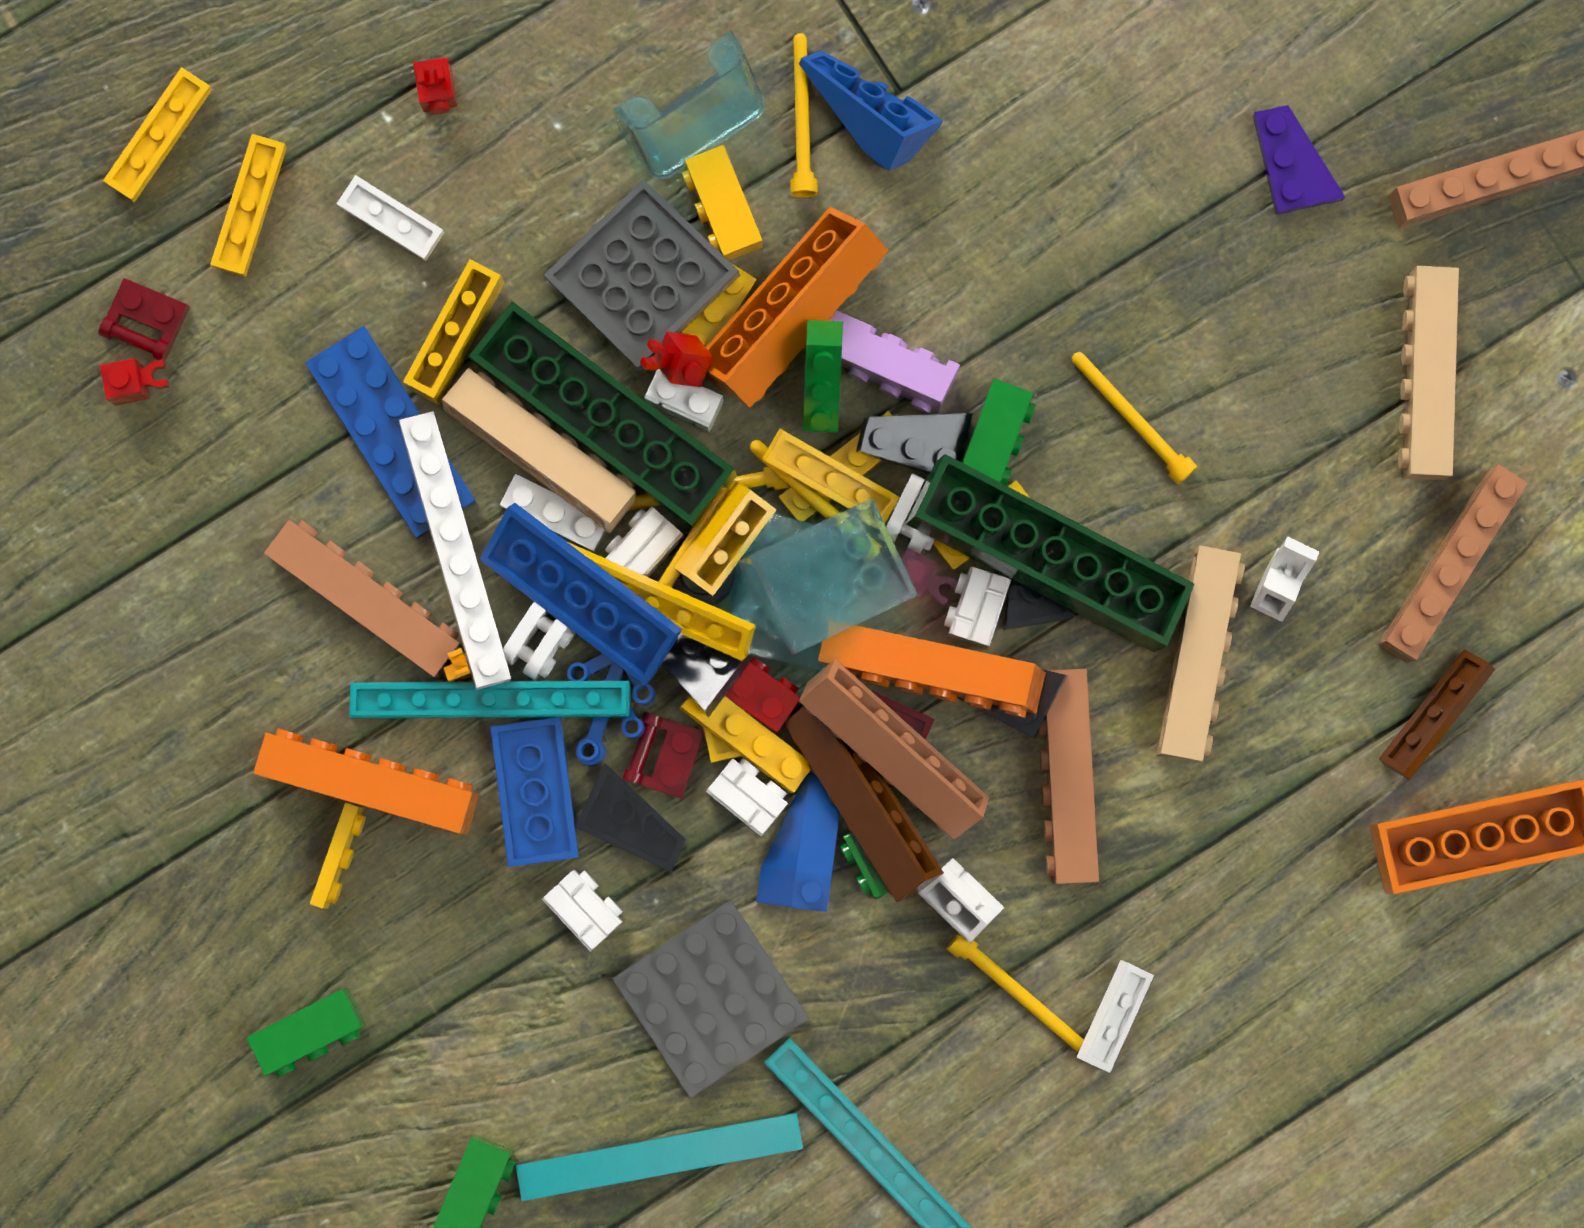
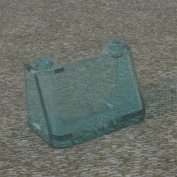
[614,30,764,179]

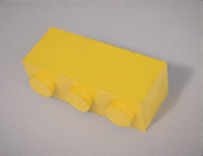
[681,144,763,261]
[674,482,776,596]

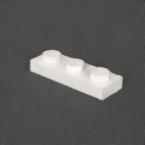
[337,175,444,261]
[500,474,606,552]
[1077,960,1154,1073]

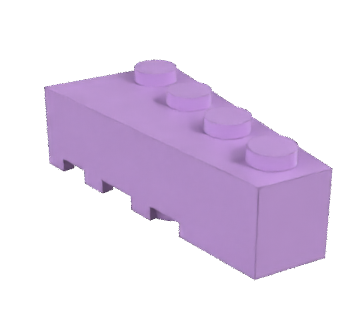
[830,310,960,414]

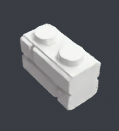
[644,369,724,433]
[605,507,684,577]
[944,567,1011,649]
[706,758,788,837]
[918,858,1004,943]
[542,870,623,952]

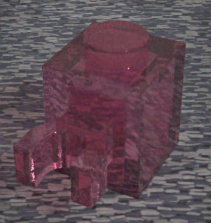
[890,548,958,606]

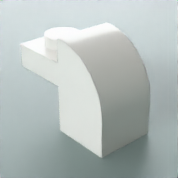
[1250,536,1319,622]

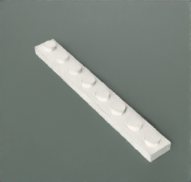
[399,411,511,690]

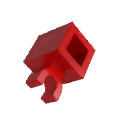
[413,57,458,114]
[640,331,713,387]
[100,358,170,406]

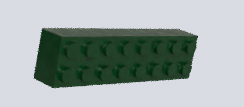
[469,301,737,528]
[906,454,1195,652]

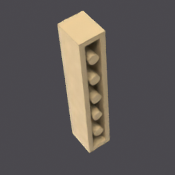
[1398,266,1459,481]
[442,368,636,533]
[1156,545,1245,763]

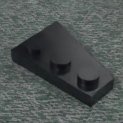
[661,634,749,718]

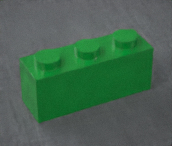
[803,320,843,432]
[962,378,1036,485]
[246,988,367,1078]
[433,1134,516,1228]

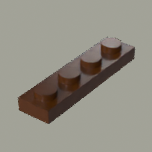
[1379,649,1495,780]

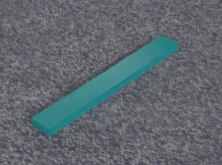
[349,681,631,719]
[764,1037,972,1228]
[516,1112,803,1201]

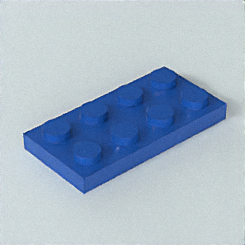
[490,718,579,867]

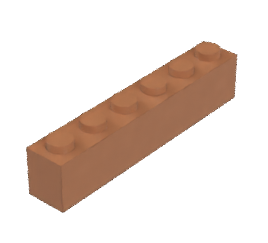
[1388,130,1584,229]
[1378,464,1528,663]
[264,520,463,679]
[799,659,990,840]
[1038,669,1099,884]

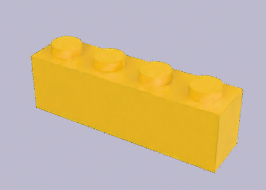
[403,259,505,405]

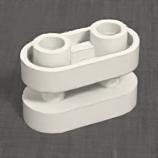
[882,473,935,554]
[503,602,575,681]

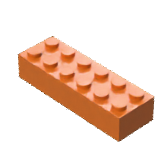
[706,207,889,408]
[818,619,1046,718]
[253,728,480,835]
[1369,779,1584,894]

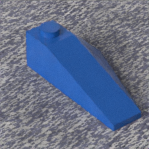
[799,51,943,171]
[757,770,840,912]

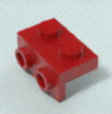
[725,657,801,733]

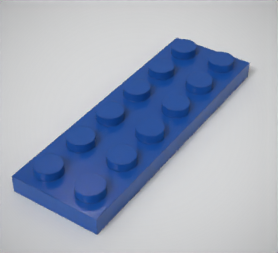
[305,326,476,539]
[479,503,682,685]

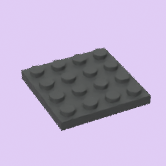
[544,179,740,372]
[612,900,809,1098]

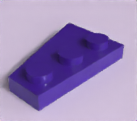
[1253,105,1346,215]

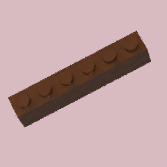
[784,707,944,902]

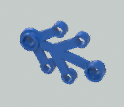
[567,653,656,766]

